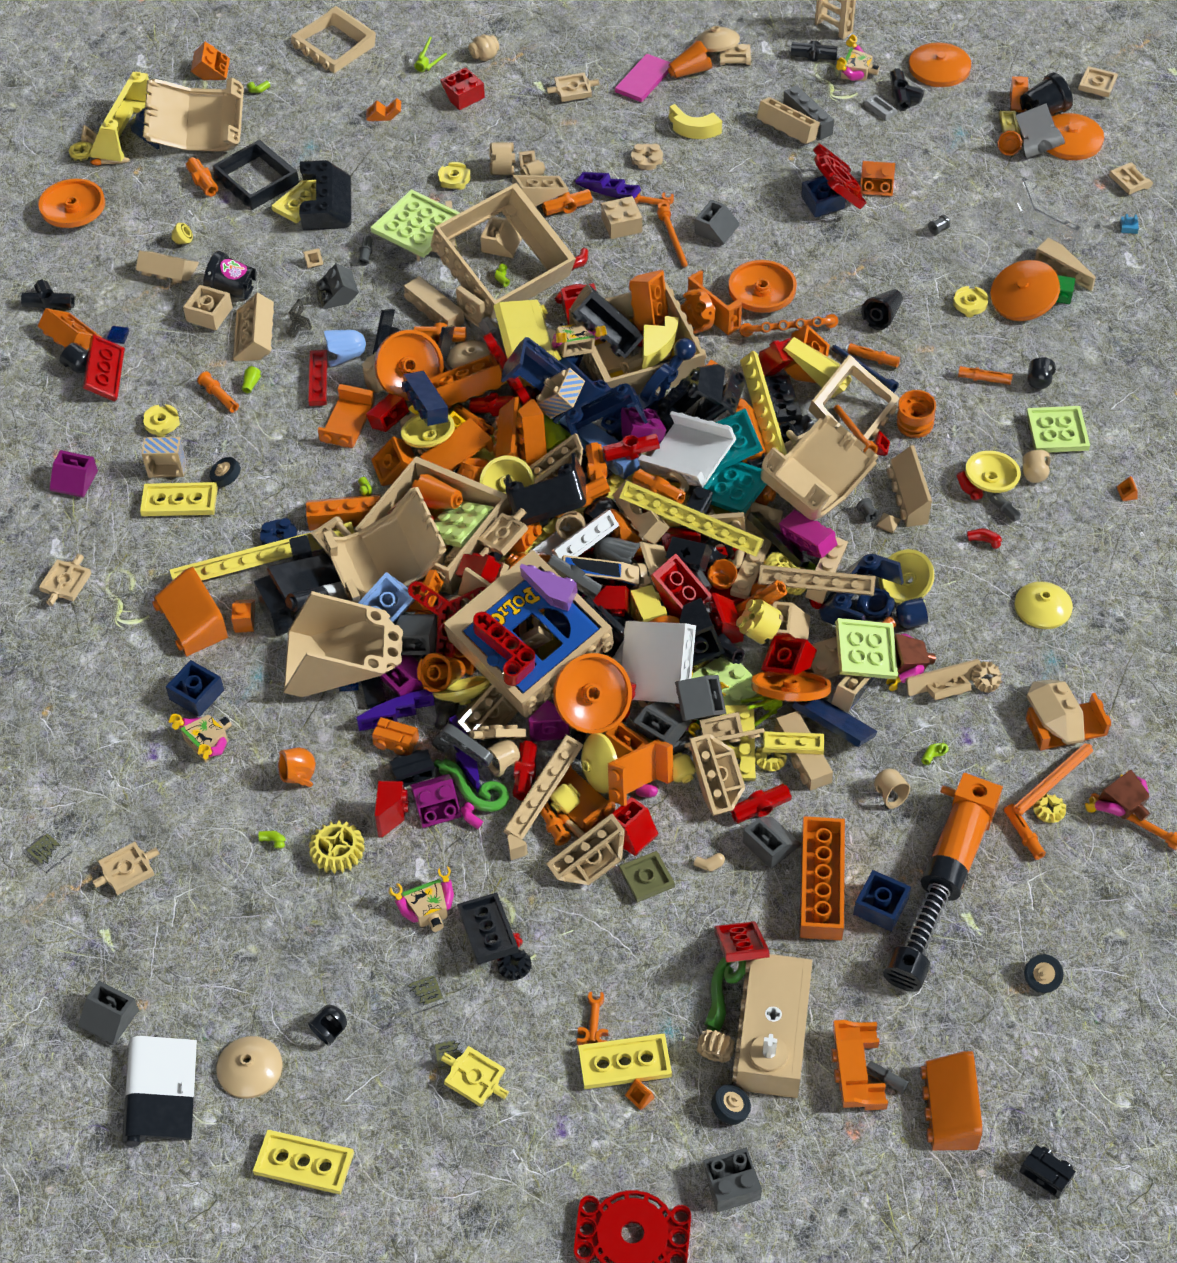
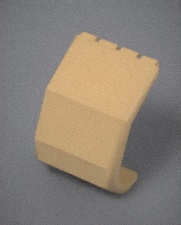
[143,78,244,152]
[760,415,879,520]
[323,487,446,603]

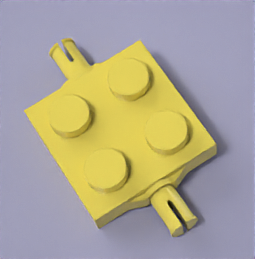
[441,1046,509,1107]

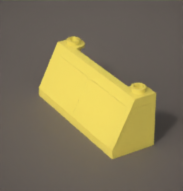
[90,72,149,162]
[493,300,561,386]

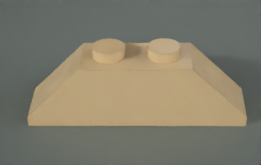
[529,433,583,483]
[457,672,519,735]
[1026,680,1085,745]
[690,734,745,816]
[546,813,625,885]

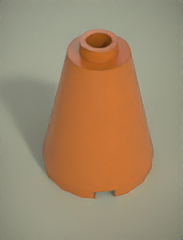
[668,40,712,78]
[411,474,463,510]
[417,653,466,692]

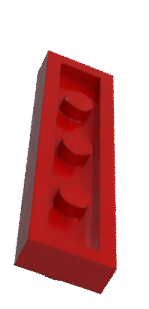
[308,350,328,406]

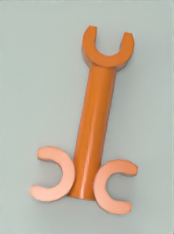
[634,192,674,209]
[577,992,608,1045]

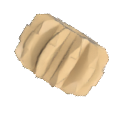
[697,1030,735,1063]

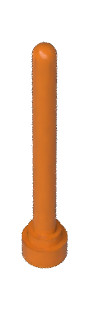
[657,206,688,267]
[834,405,878,453]
[1090,793,1177,850]

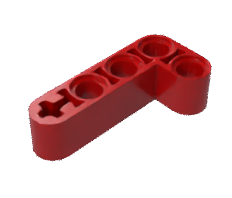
[473,612,535,686]

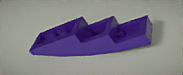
[575,172,641,199]
[357,689,435,731]
[449,715,480,792]

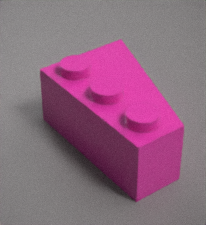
[779,510,838,558]

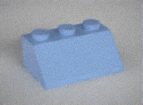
[358,572,415,624]

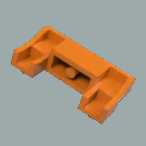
[831,1020,888,1111]

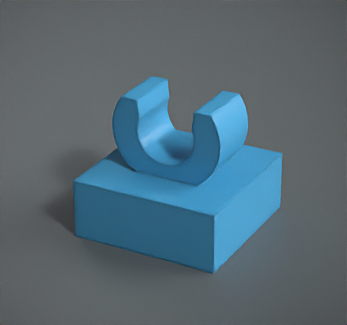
[1120,214,1139,234]

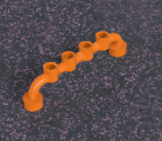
[739,314,838,337]

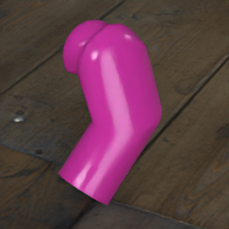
[635,784,658,798]
[460,802,484,830]

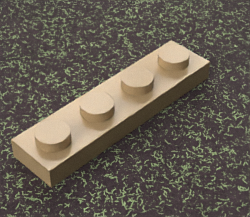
[730,535,773,600]

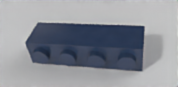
[401,371,448,426]

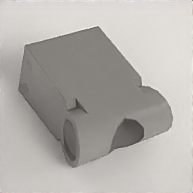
[1015,104,1065,158]

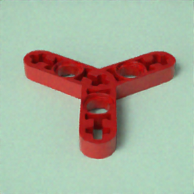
[408,581,487,658]

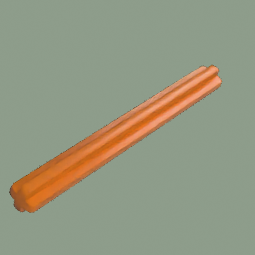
[1013,743,1093,815]

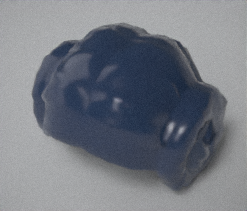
[857,588,895,620]

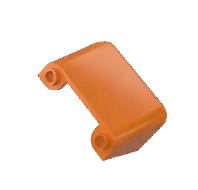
[152,567,228,657]

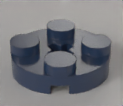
[260,518,298,545]

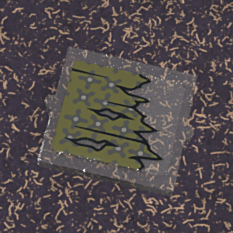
[22,830,72,874]

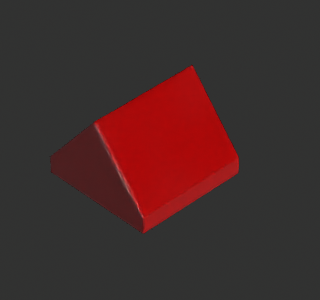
[874,431,890,456]

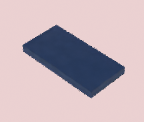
[792,698,878,747]

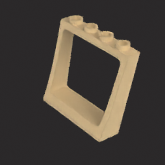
[291,6,376,73]
[808,355,900,441]

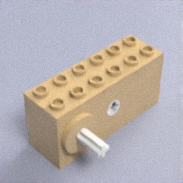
[732,954,813,1098]

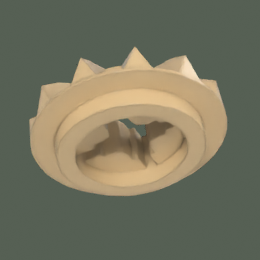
[972,661,1002,693]

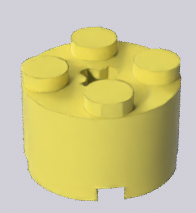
[736,599,782,644]

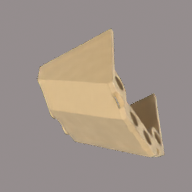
[284,591,403,697]

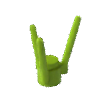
[414,36,447,72]
[740,696,783,727]

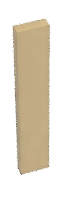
[758,565,876,596]
[503,734,583,840]

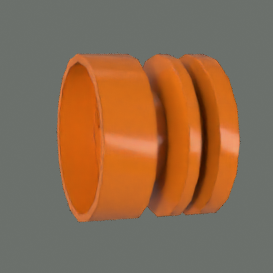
[897,390,936,438]

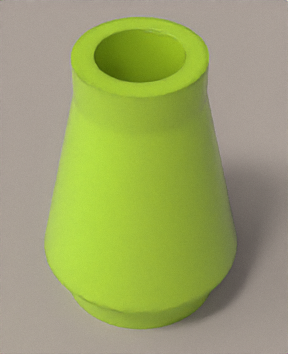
[241,366,261,393]

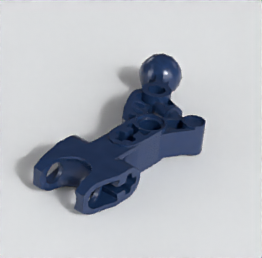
[601,338,696,442]

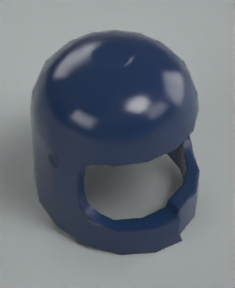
[896,597,928,628]

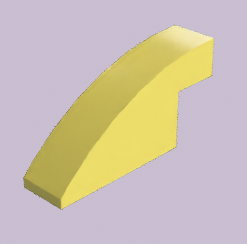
[642,316,679,369]

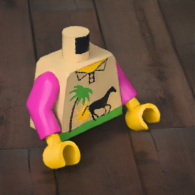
[836,34,880,81]
[552,323,607,357]
[168,714,232,763]
[388,866,454,932]

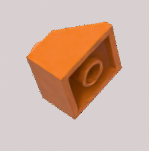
[371,436,415,486]

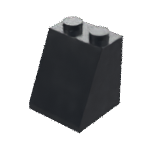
[254,575,294,636]
[679,598,725,667]

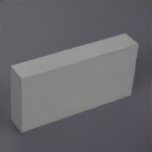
[864,94,897,121]

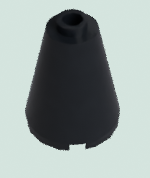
[861,289,903,330]

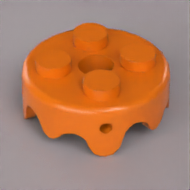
[680,288,716,334]

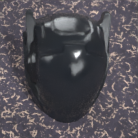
[583,497,619,523]

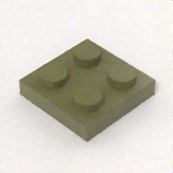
[619,851,675,903]

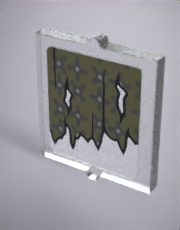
[400,971,447,1015]
[431,1034,471,1076]

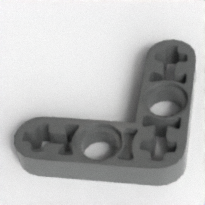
[432,724,494,766]

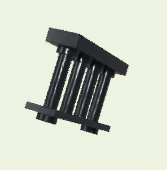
[694,368,746,421]

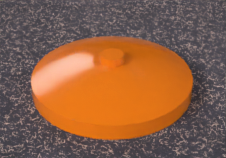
[909,42,971,87]
[1047,113,1104,160]
[38,179,105,228]
[728,260,797,313]
[991,260,1060,321]
[375,330,444,401]
[553,653,632,734]
[751,671,831,702]

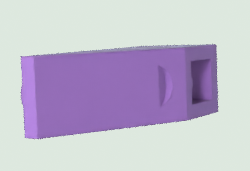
[520,564,577,611]

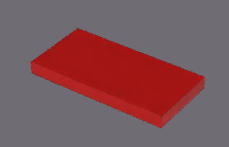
[83,334,125,402]
[714,921,770,963]

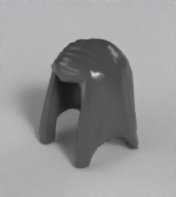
[593,537,640,564]

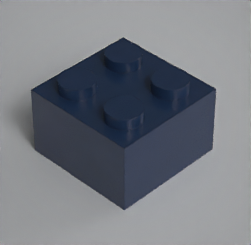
[801,175,846,218]
[165,660,224,717]
[853,870,911,932]

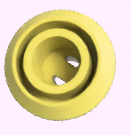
[171,223,193,244]

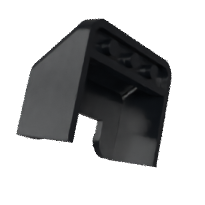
[299,160,352,230]
[571,284,644,358]
[657,364,725,434]

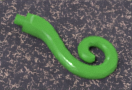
[434,758,509,812]
[704,956,746,1032]

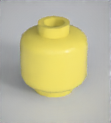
[673,753,696,784]
[550,784,581,814]

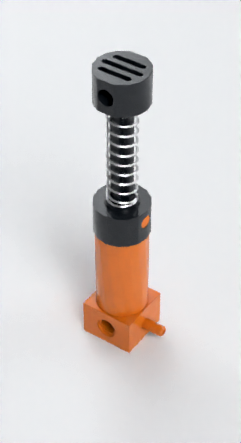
[883,772,1003,992]

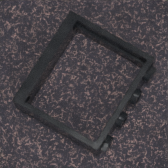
[212,139,299,210]

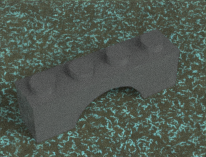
[783,85,834,140]

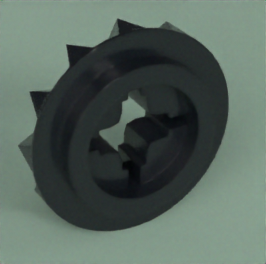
[497,949,531,980]

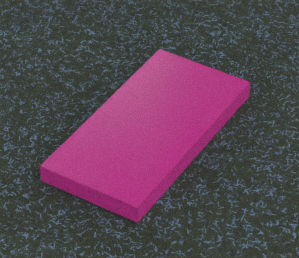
[615,54,671,102]

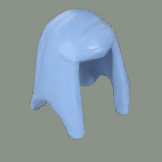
[324,330,366,367]

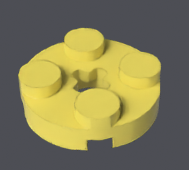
[438,162,471,190]
[953,286,988,317]
[143,404,180,437]

